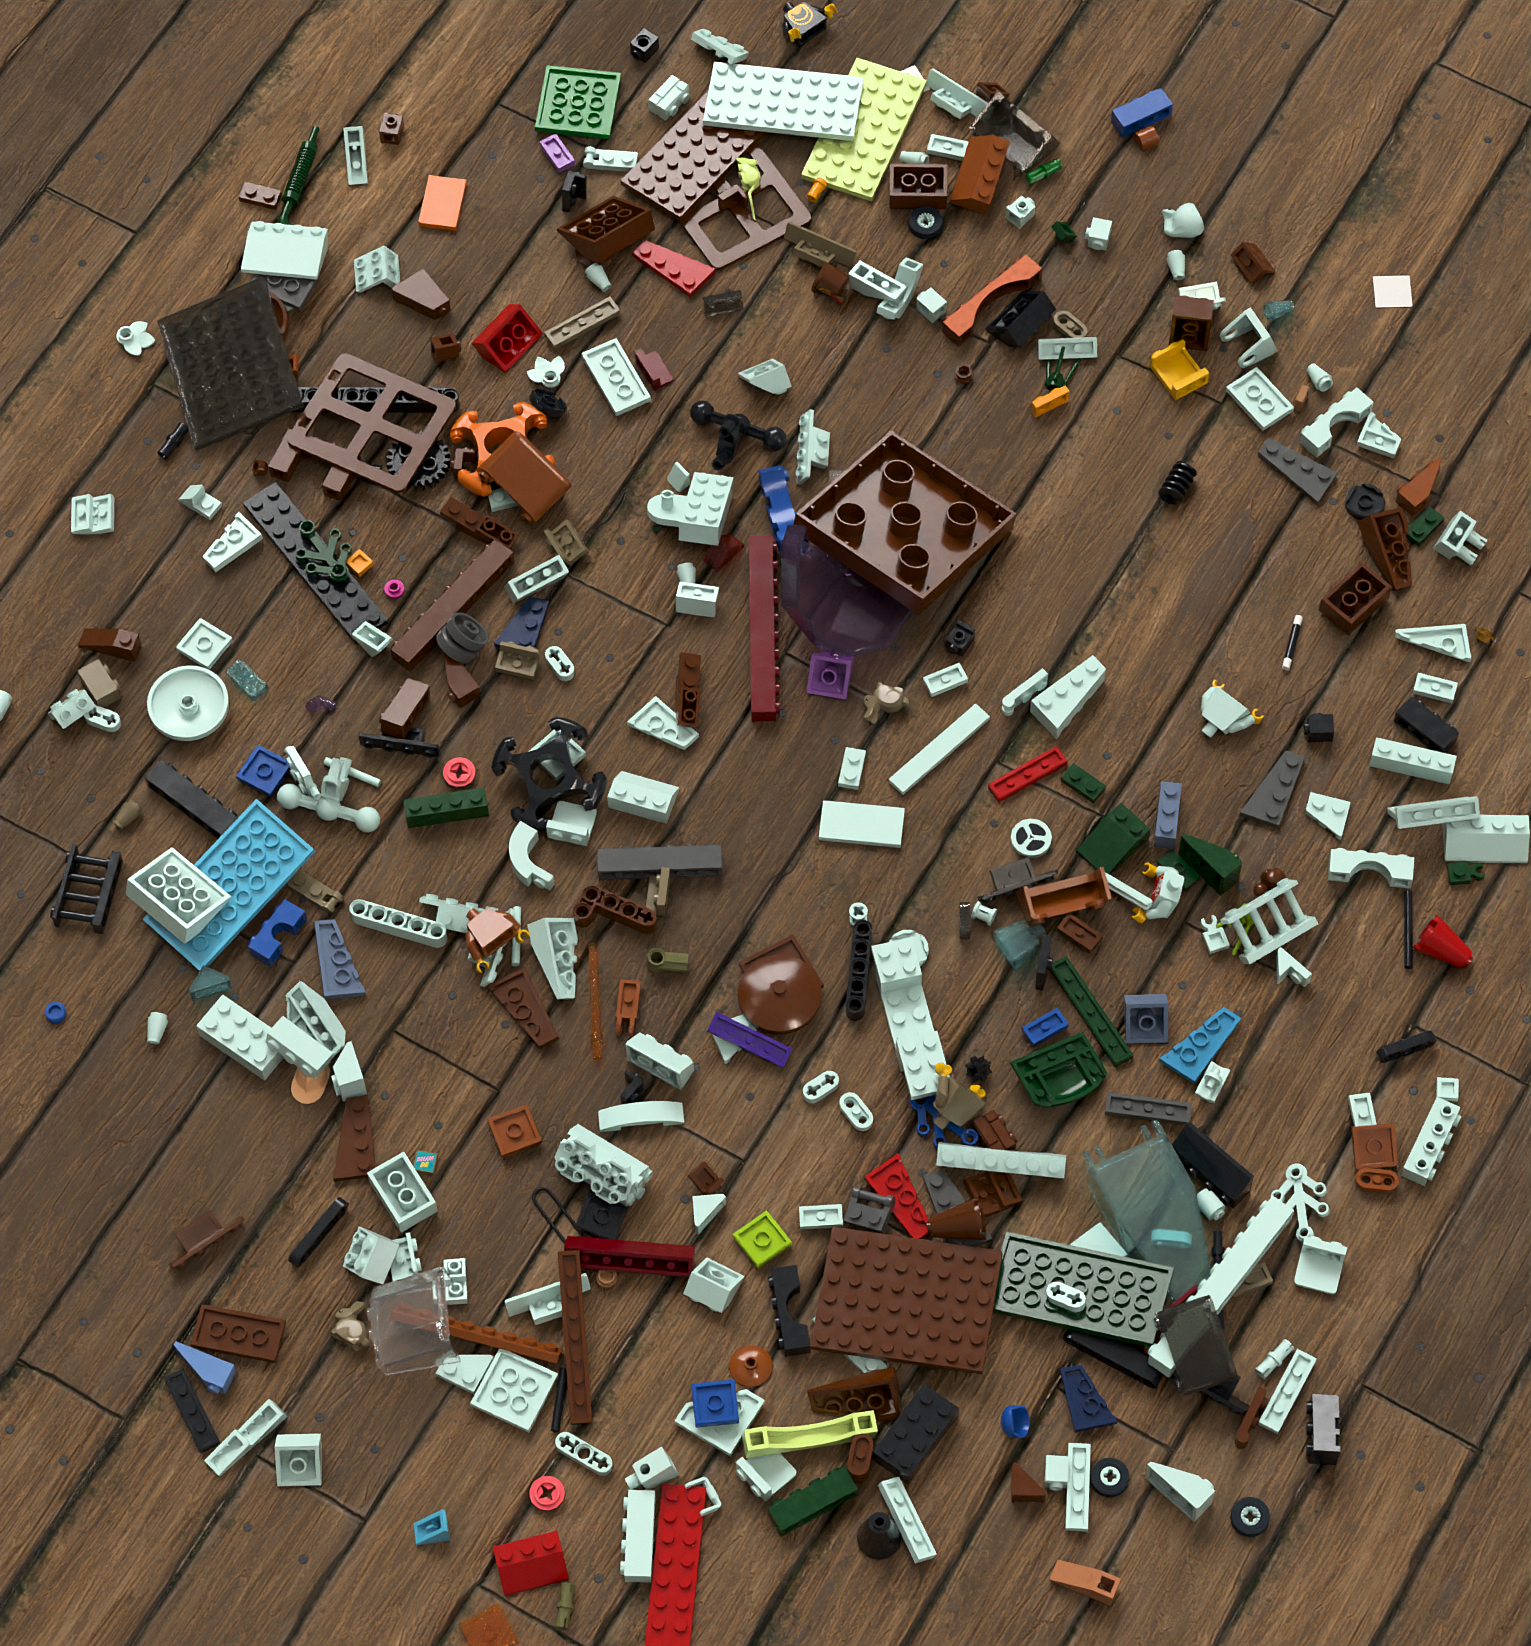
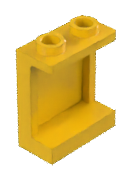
[1150,339,1209,401]

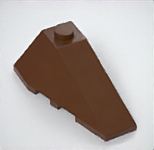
[1357,507,1412,591]
[807,1367,902,1421]

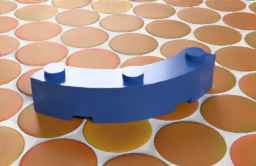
[757,465,809,560]

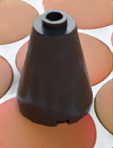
[857,1512,901,1560]

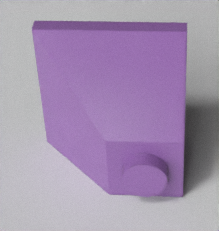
[806,651,854,699]

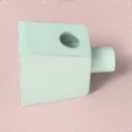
[625,1447,679,1490]

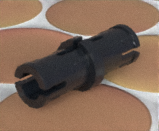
[157,422,189,460]

